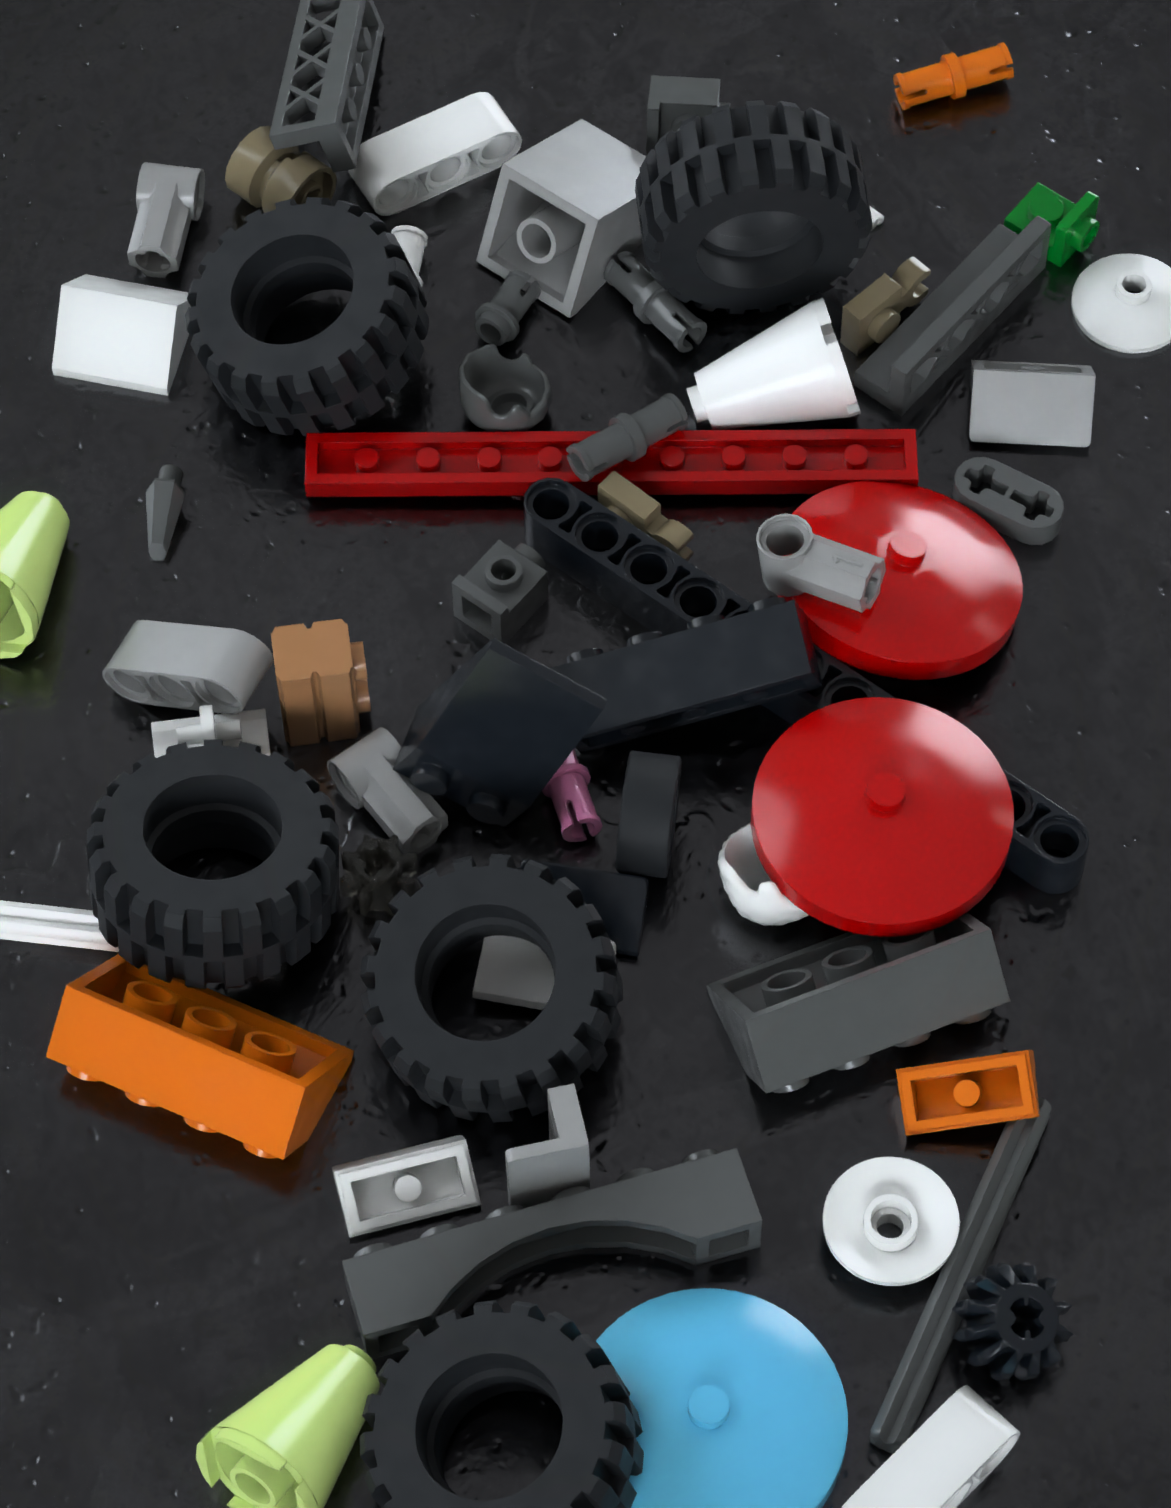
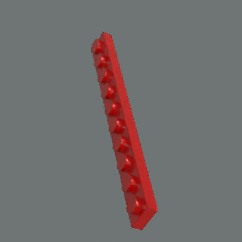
[304,429,919,497]

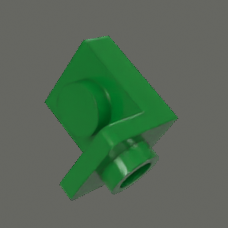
[1004,182,1100,268]

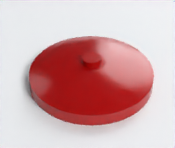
[777,481,1023,680]
[751,697,1014,937]

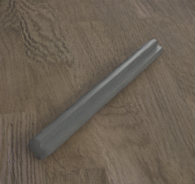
[870,1097,1052,1454]

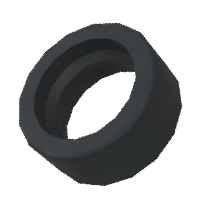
[616,751,682,878]

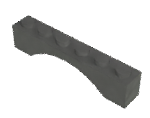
[342,1148,762,1359]

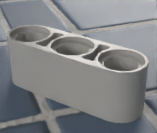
[102,620,273,714]

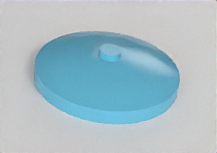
[596,1288,848,1508]

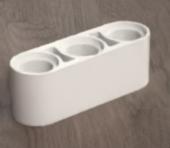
[348,92,522,216]
[841,1385,1020,1508]

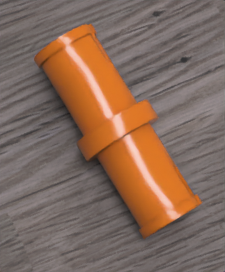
[893,42,1014,110]

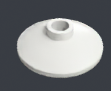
[1071,254,1171,353]
[822,1157,960,1286]

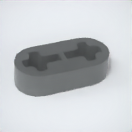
[952,457,1064,545]

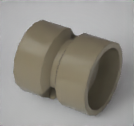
[225,125,337,213]

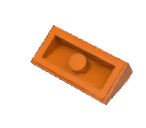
[896,1050,1040,1136]

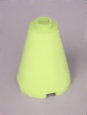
[0,491,70,659]
[196,1344,380,1508]

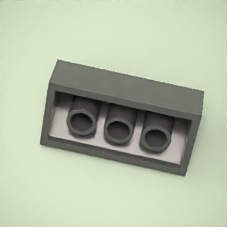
[706,912,1010,1094]

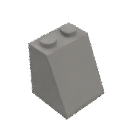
[476,119,646,318]

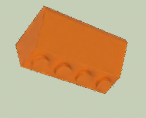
[46,954,354,1160]

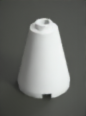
[686,298,861,430]

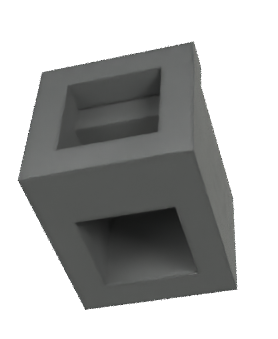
[646,75,731,156]
[451,540,549,644]

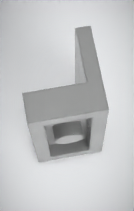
[969,360,1096,447]
[505,1083,590,1208]

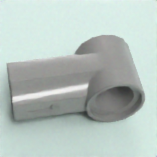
[127,162,205,278]
[756,513,886,613]
[327,727,448,855]

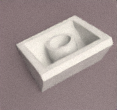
[52,274,191,396]

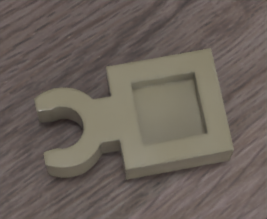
[840,256,931,356]
[598,471,694,561]

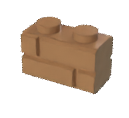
[271,619,371,747]

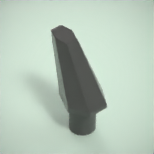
[146,464,186,561]

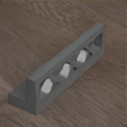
[269,0,384,173]
[854,215,1052,417]

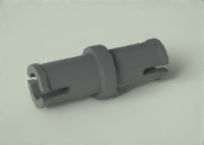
[604,251,707,353]
[566,393,688,482]

